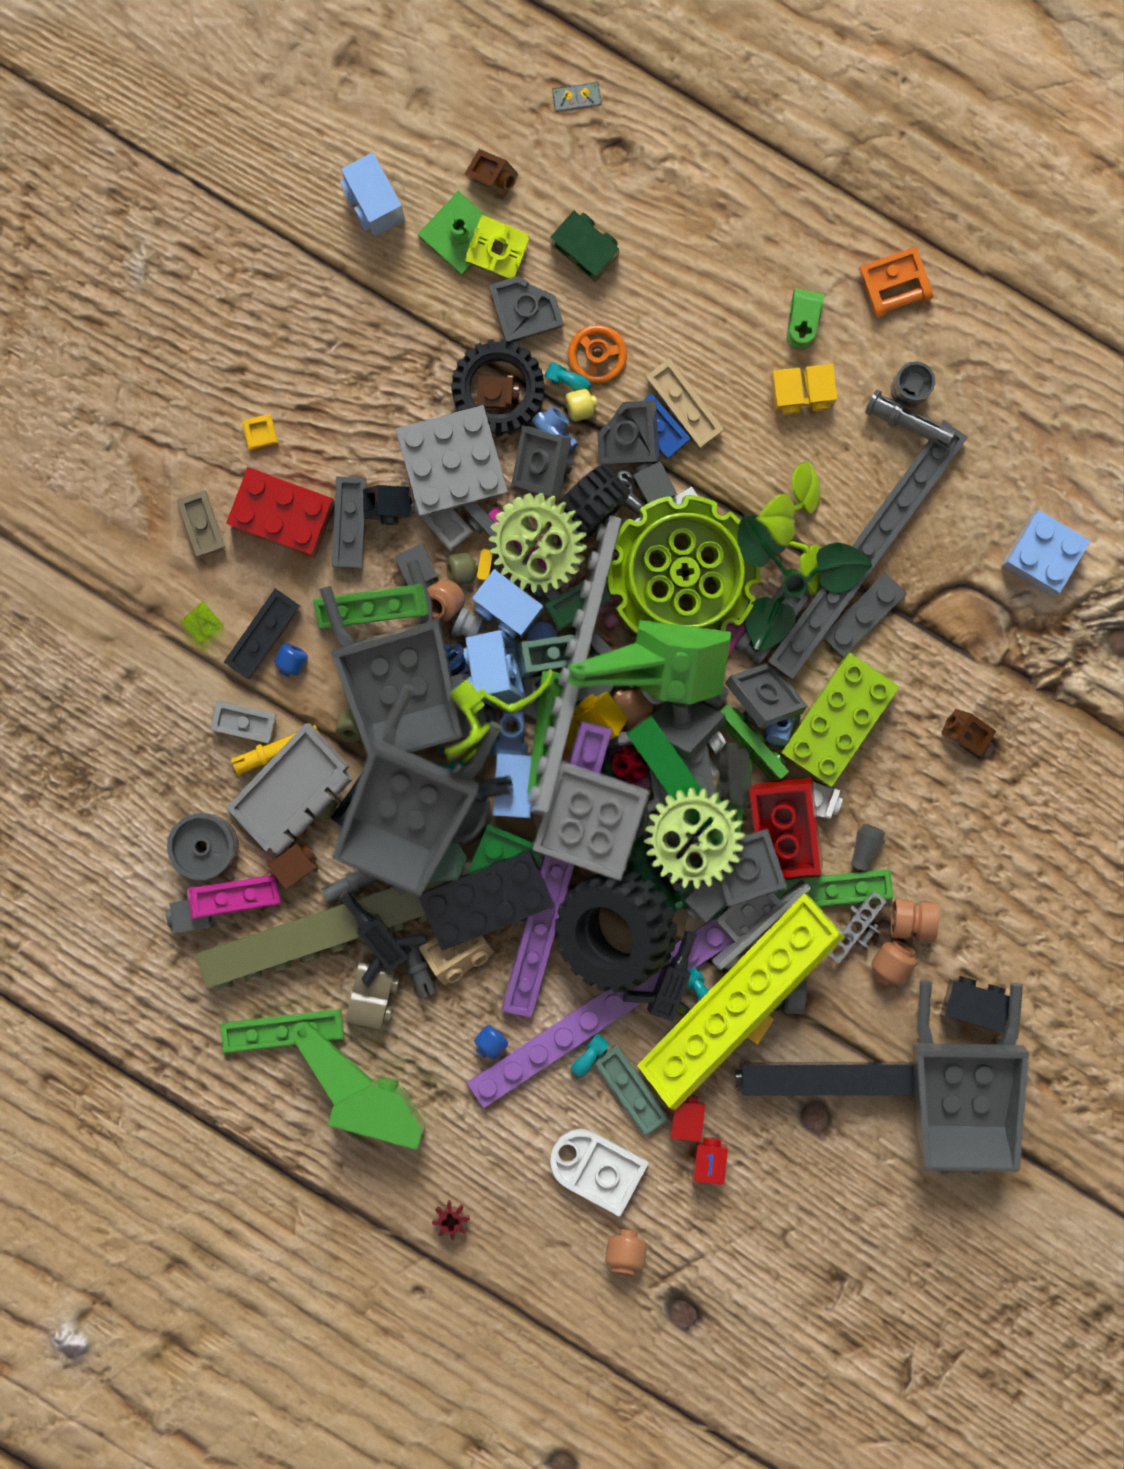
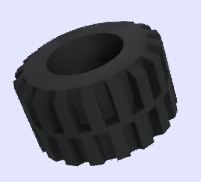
[556,464,631,543]

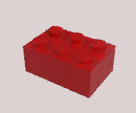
[226,467,335,559]
[749,778,823,877]

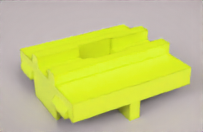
[464,215,529,279]

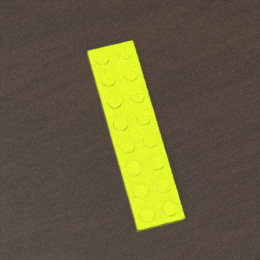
[637,893,845,1110]

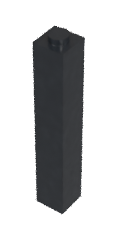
[735,1062,915,1096]

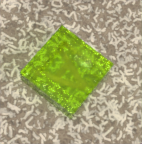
[180,601,224,644]

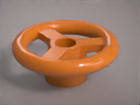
[567,325,627,384]

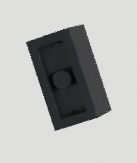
[940,975,1010,1032]

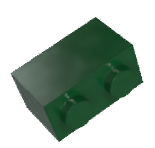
[550,210,619,283]

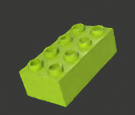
[778,652,900,787]

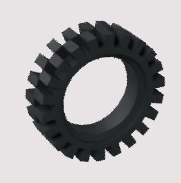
[451,339,545,436]

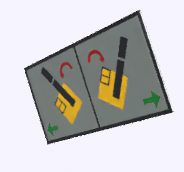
[552,82,602,111]

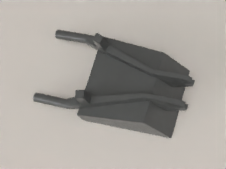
[319,560,462,757]
[331,683,501,896]
[913,981,1029,1174]

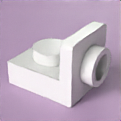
[813,782,843,819]

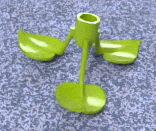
[757,460,822,597]
[445,668,553,764]

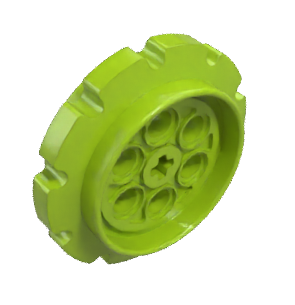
[606,495,761,634]

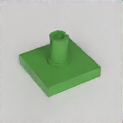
[418,191,495,277]

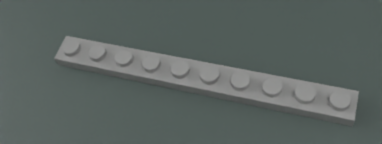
[528,516,621,816]

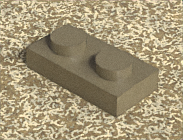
[177,490,226,558]

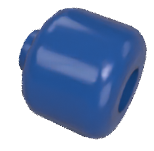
[274,644,308,677]
[474,1025,508,1059]

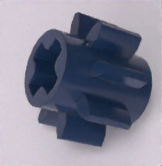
[446,643,471,676]

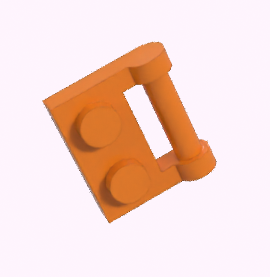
[859,246,933,318]

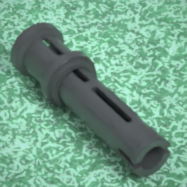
[865,389,957,449]

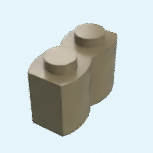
[345,961,400,1030]

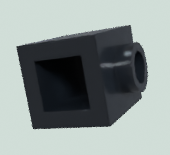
[363,485,412,525]

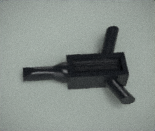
[339,891,430,988]
[623,930,697,1021]

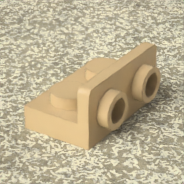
[419,935,494,985]

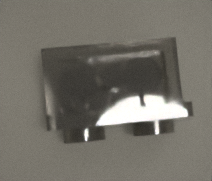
[715,743,751,810]

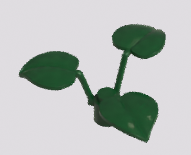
[737,514,872,651]

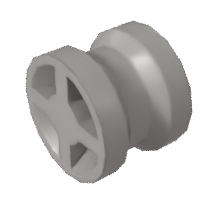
[451,607,485,638]

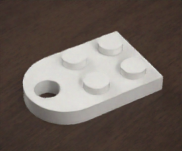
[550,1129,649,1217]

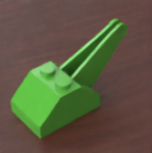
[568,620,731,704]
[291,1021,425,1150]

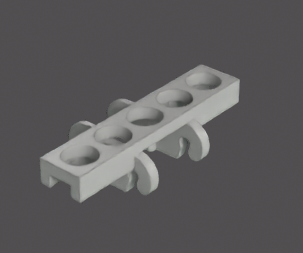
[828,891,887,963]

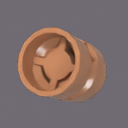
[890,899,939,942]

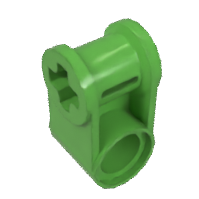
[787,288,824,350]

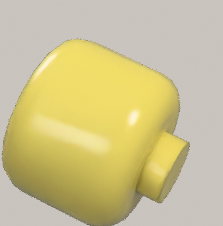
[565,389,597,421]

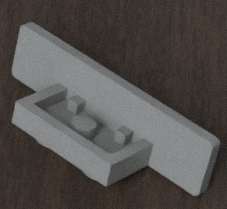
[712,880,811,970]

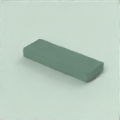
[594,1044,670,1137]

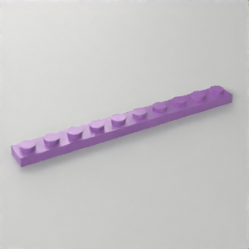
[501,721,612,1018]
[467,918,734,1108]

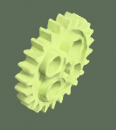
[489,493,587,593]
[644,788,745,889]

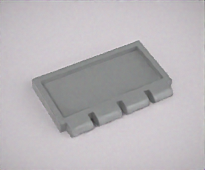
[226,723,353,856]

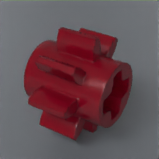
[612,745,649,784]
[432,1200,470,1240]

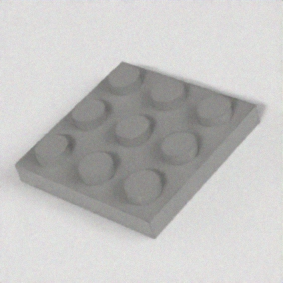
[396,405,508,517]
[533,761,650,880]

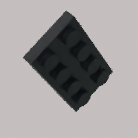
[418,848,555,951]

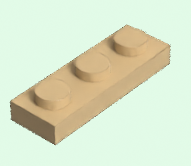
[645,358,724,449]

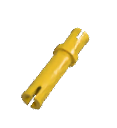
[231,725,320,776]

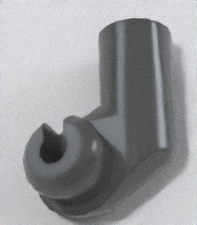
[617,470,646,515]

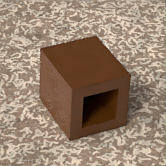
[268,843,318,890]

